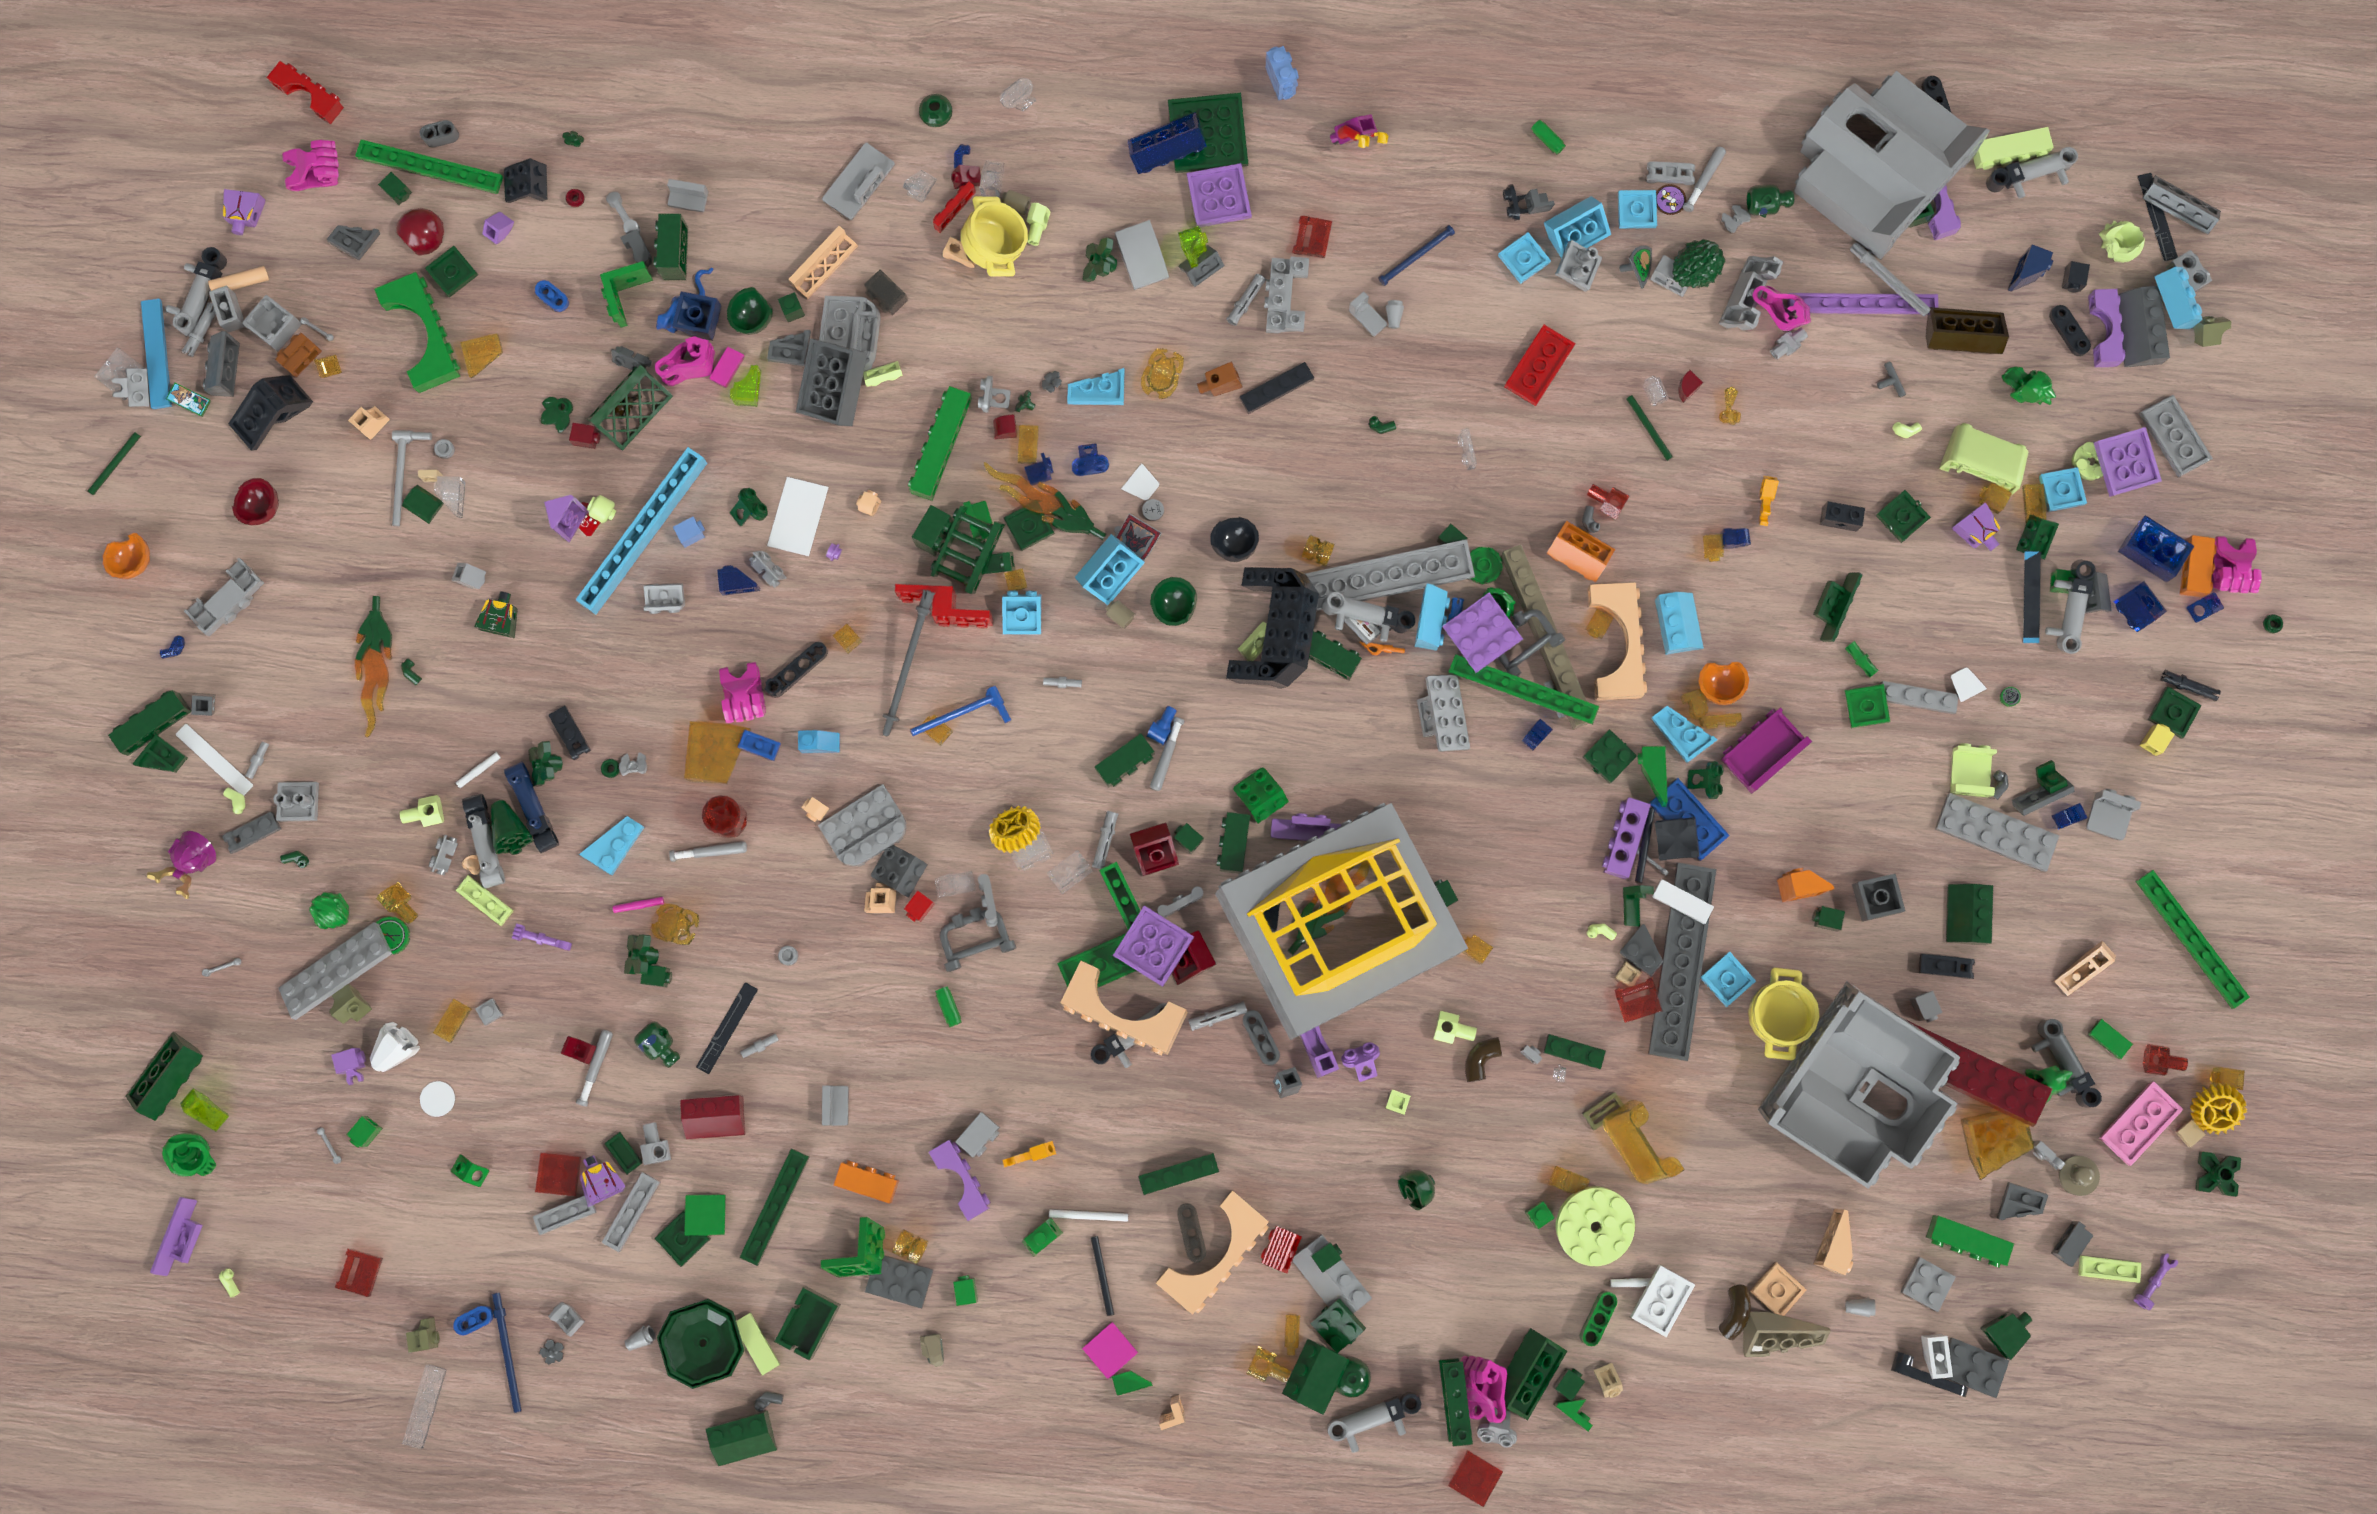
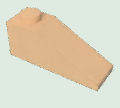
[2054,941,2116,996]

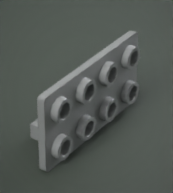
[822,143,895,220]
[1417,675,1470,752]

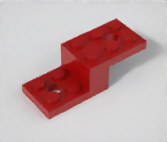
[895,584,993,629]

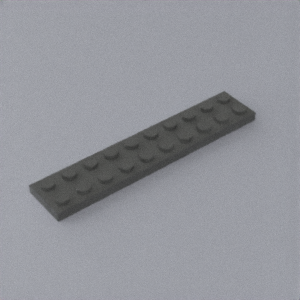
[1648,863,1717,1061]

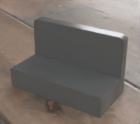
[1178,245,1225,287]
[2085,572,2112,614]
[2051,1221,2093,1267]

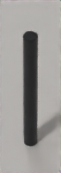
[1635,808,1655,884]
[1091,1236,1115,1316]

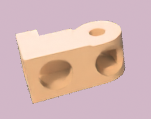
[943,237,976,268]

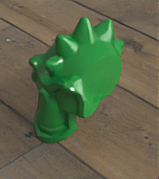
[2002,366,2056,405]
[2025,1066,2073,1103]

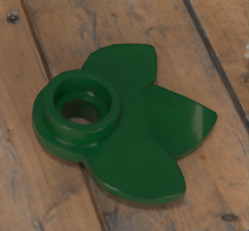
[541,397,573,433]

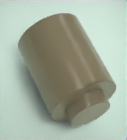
[1001,190,1031,215]
[1106,600,1136,629]

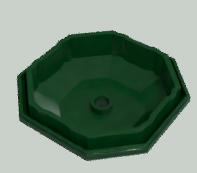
[657,1299,745,1389]

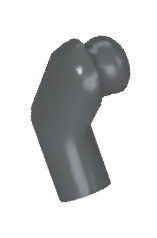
[1582,506,1600,533]
[1993,770,2009,800]
[754,1392,784,1412]

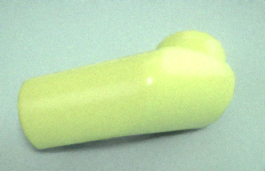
[1892,422,1922,438]
[223,788,245,814]
[1587,923,1617,940]
[219,1269,240,1298]

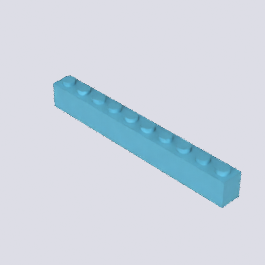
[576,447,707,615]

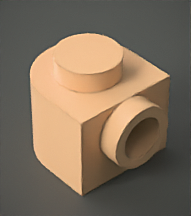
[856,490,881,516]
[802,797,829,822]

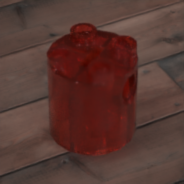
[702,795,747,838]

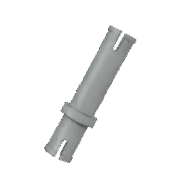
[1226,274,1266,326]
[182,302,216,357]
[1092,811,1119,869]
[1188,1001,1247,1031]

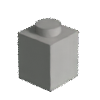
[452,563,486,589]
[1910,991,1943,1023]

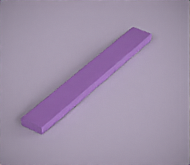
[1787,293,1938,314]

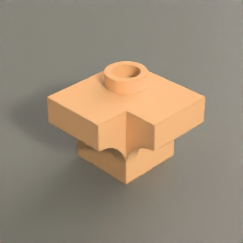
[348,406,390,440]
[864,883,896,913]

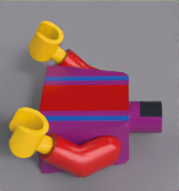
[1330,114,1388,148]

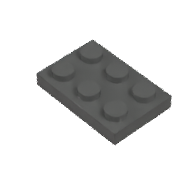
[865,1255,934,1309]
[1946,1337,2009,1399]

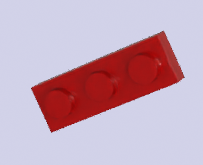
[933,181,976,233]

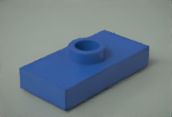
[738,730,781,761]

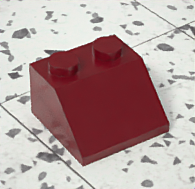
[1130,822,1179,876]
[1172,930,1217,985]

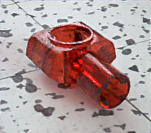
[1587,484,1629,520]
[2143,1044,2188,1076]

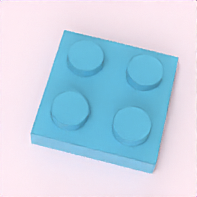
[1618,190,1657,229]
[1498,232,1551,284]
[2039,467,2087,512]
[1701,952,1756,1007]

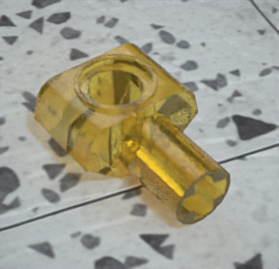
[376,882,418,924]
[1246,1346,1291,1384]

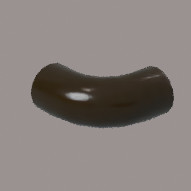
[1465,1037,1502,1083]
[1719,1284,1751,1340]

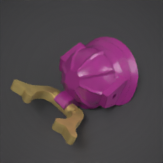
[147,831,216,899]

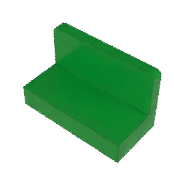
[963,501,993,541]

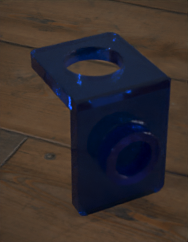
[2187,592,2224,623]

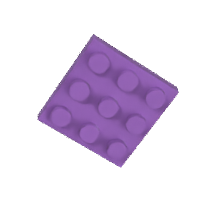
[1187,164,1252,228]
[2093,427,2162,497]
[1442,593,1523,673]
[1113,906,1194,987]

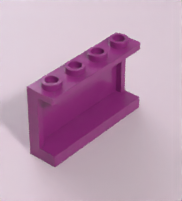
[1721,707,1813,794]

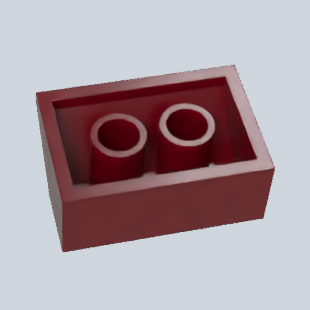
[680,1095,745,1139]

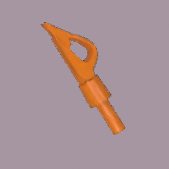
[1360,641,1405,655]

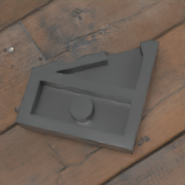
[327,225,380,260]
[767,330,811,366]
[1620,924,1663,977]
[1997,1182,2048,1220]

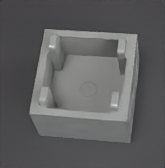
[242,295,302,352]

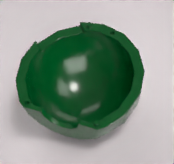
[727,287,773,335]
[1150,577,1197,626]

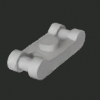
[1647,162,1695,185]
[978,874,998,927]
[1157,887,1203,918]

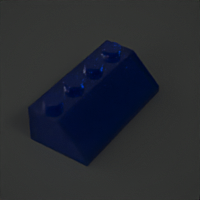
[1128,112,1207,174]

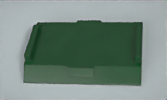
[402,485,445,524]

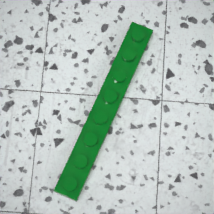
[355,139,503,194]
[1449,654,1600,725]
[2135,870,2250,1009]

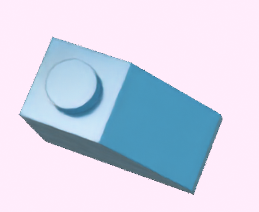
[798,730,840,753]

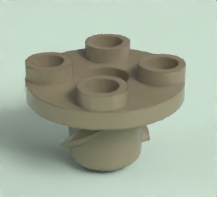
[2059,1156,2100,1196]

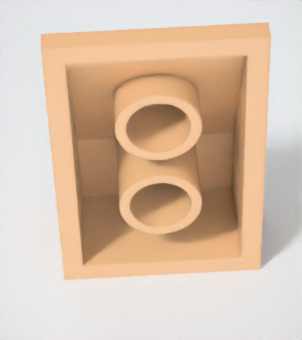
[1814,1209,1853,1275]

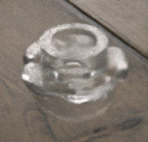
[1553,1064,1566,1083]

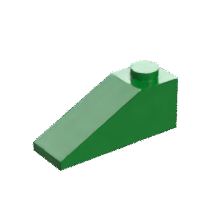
[1637,746,1668,807]

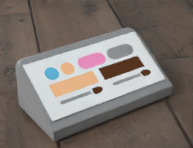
[1344,617,1381,644]

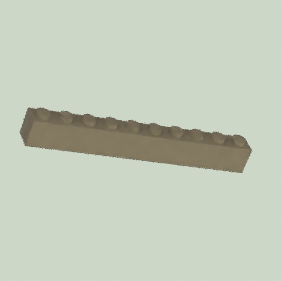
[1501,544,1589,730]

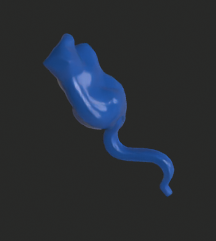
[656,268,714,333]

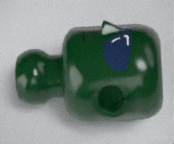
[1746,184,1794,218]
[634,1021,680,1068]

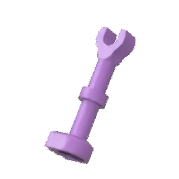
[512,923,572,951]
[2133,1253,2178,1310]

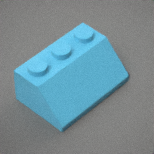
[1544,196,1611,258]
[2155,267,2202,329]
[1075,534,1145,605]
[1414,584,1450,651]
[1655,592,1704,655]

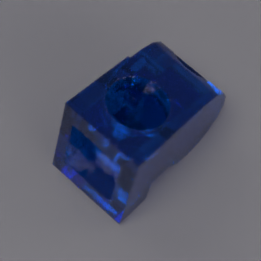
[1720,528,1751,550]
[1522,719,1553,751]
[2052,803,2088,830]

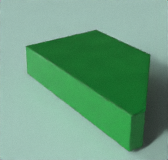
[1112,1370,1153,1396]

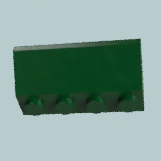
[125,1032,203,1121]
[1504,1328,1568,1421]

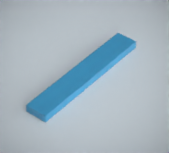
[141,299,172,409]

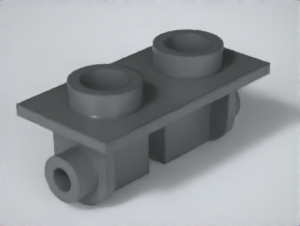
[611,346,652,371]

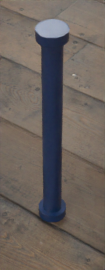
[1378,225,1455,286]

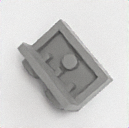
[644,583,685,614]

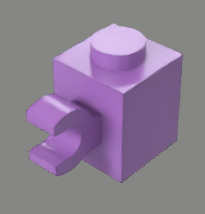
[331,1048,366,1085]

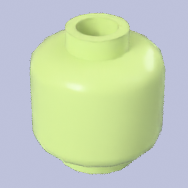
[587,495,617,523]

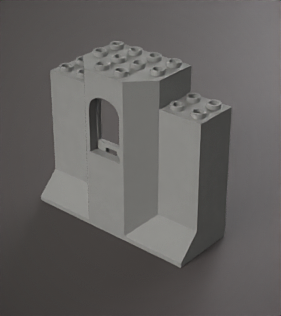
[1794,71,1990,260]
[1758,981,1960,1189]

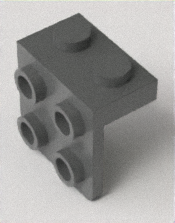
[871,845,928,898]

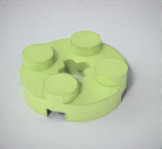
[2072,442,2103,481]

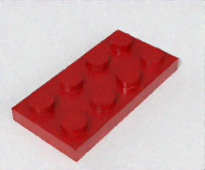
[1504,324,1576,406]

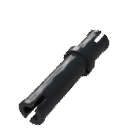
[2160,669,2221,701]

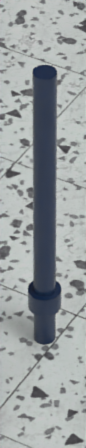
[492,1293,522,1413]

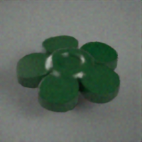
[562,131,584,147]

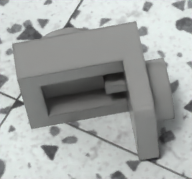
[548,1302,585,1337]

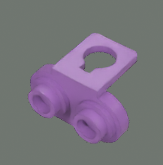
[1341,1042,1380,1082]

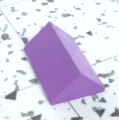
[544,495,588,542]

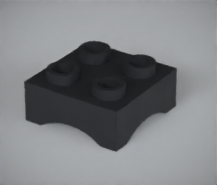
[1655,817,1700,861]

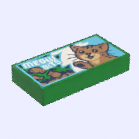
[166,383,211,417]

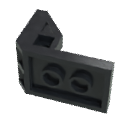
[228,375,313,451]

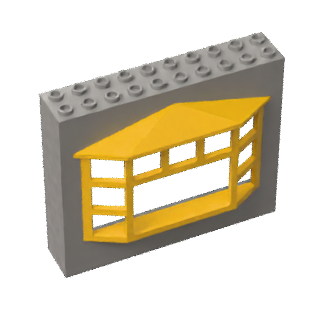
[1215,803,1468,1040]

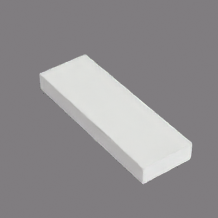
[1652,879,1714,924]

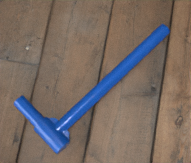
[910,686,1011,736]

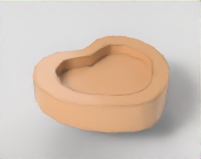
[462,855,480,875]

